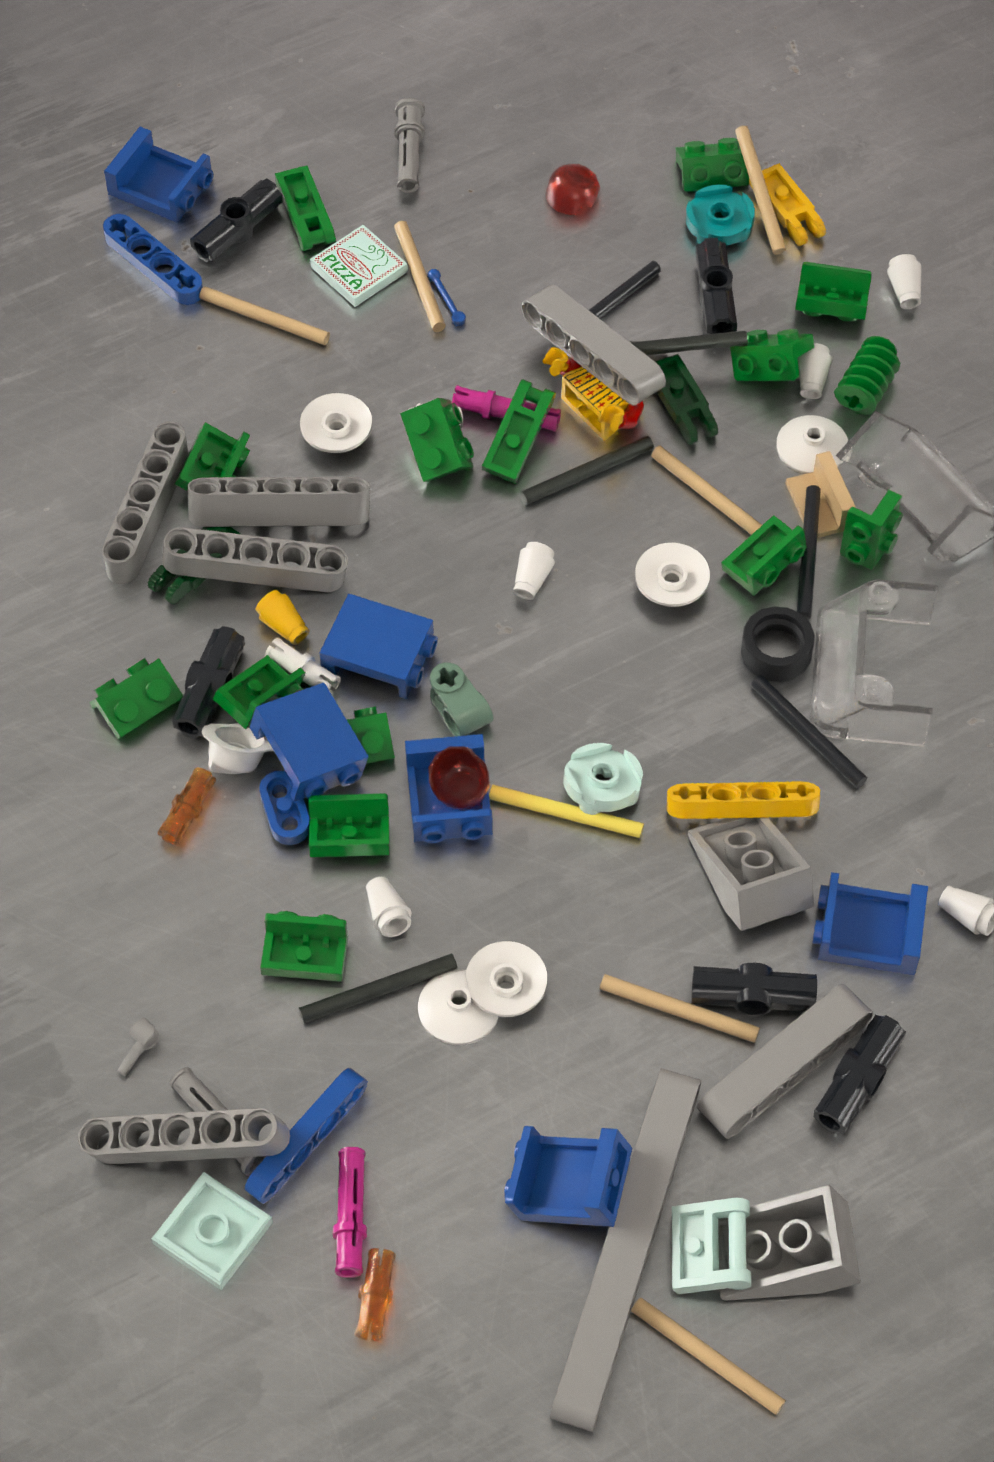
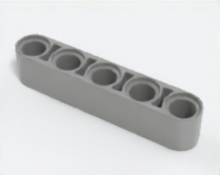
[521,285,666,405]
[102,421,189,584]
[188,477,370,527]
[162,527,348,592]
[697,984,874,1138]
[78,1108,290,1164]

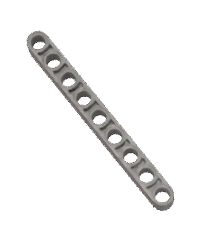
[550,1068,701,1432]

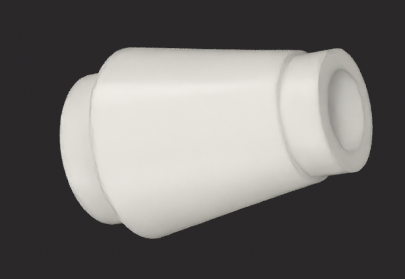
[887,254,921,309]
[798,343,833,399]
[513,542,555,600]
[366,877,412,937]
[938,885,994,936]

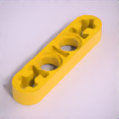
[667,781,821,819]

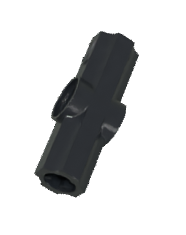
[190,178,283,263]
[695,238,737,334]
[172,626,245,739]
[691,962,817,1016]
[813,1014,906,1134]

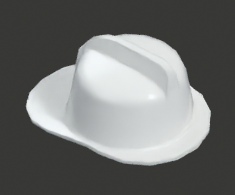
[201,723,274,774]

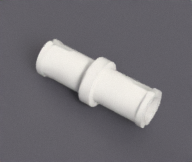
[265,638,341,695]

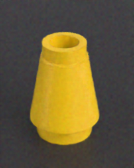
[255,590,310,645]

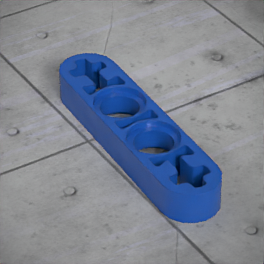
[103,214,203,305]
[245,1068,368,1204]

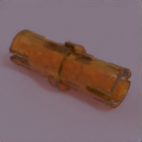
[158,767,216,845]
[355,1248,396,1341]

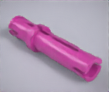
[452,385,561,432]
[332,1147,367,1278]

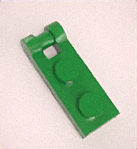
[275,165,336,251]
[482,379,556,484]

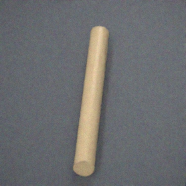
[735,126,786,255]
[394,221,446,332]
[199,286,330,346]
[651,446,762,535]
[600,974,760,1043]
[631,1297,786,1415]

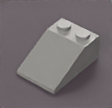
[688,818,814,931]
[718,1185,861,1301]

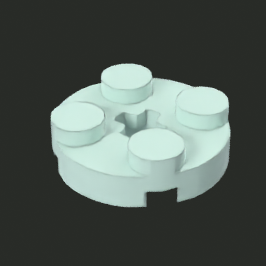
[563,743,643,815]

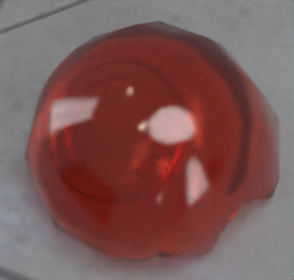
[545,163,600,215]
[429,746,490,810]

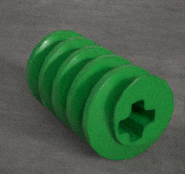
[834,336,901,415]

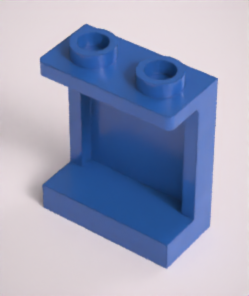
[104,127,214,223]
[319,593,438,699]
[250,683,369,802]
[405,734,493,843]
[812,872,928,976]
[504,1126,633,1227]

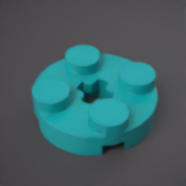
[686,185,755,245]

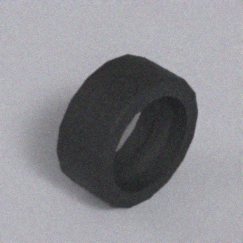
[741,606,815,682]

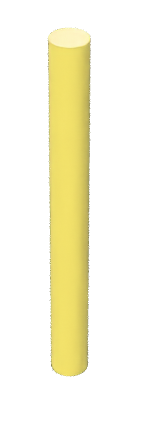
[489,785,644,838]

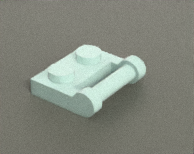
[672,1198,751,1294]

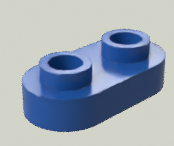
[259,771,310,845]

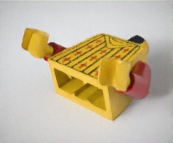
[542,347,644,441]

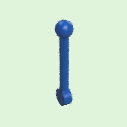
[427,269,466,327]

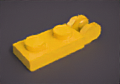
[749,163,826,247]

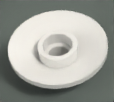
[300,393,372,453]
[776,415,849,474]
[635,543,710,607]
[465,941,547,1017]
[418,969,499,1045]

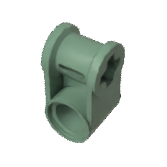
[430,662,494,736]

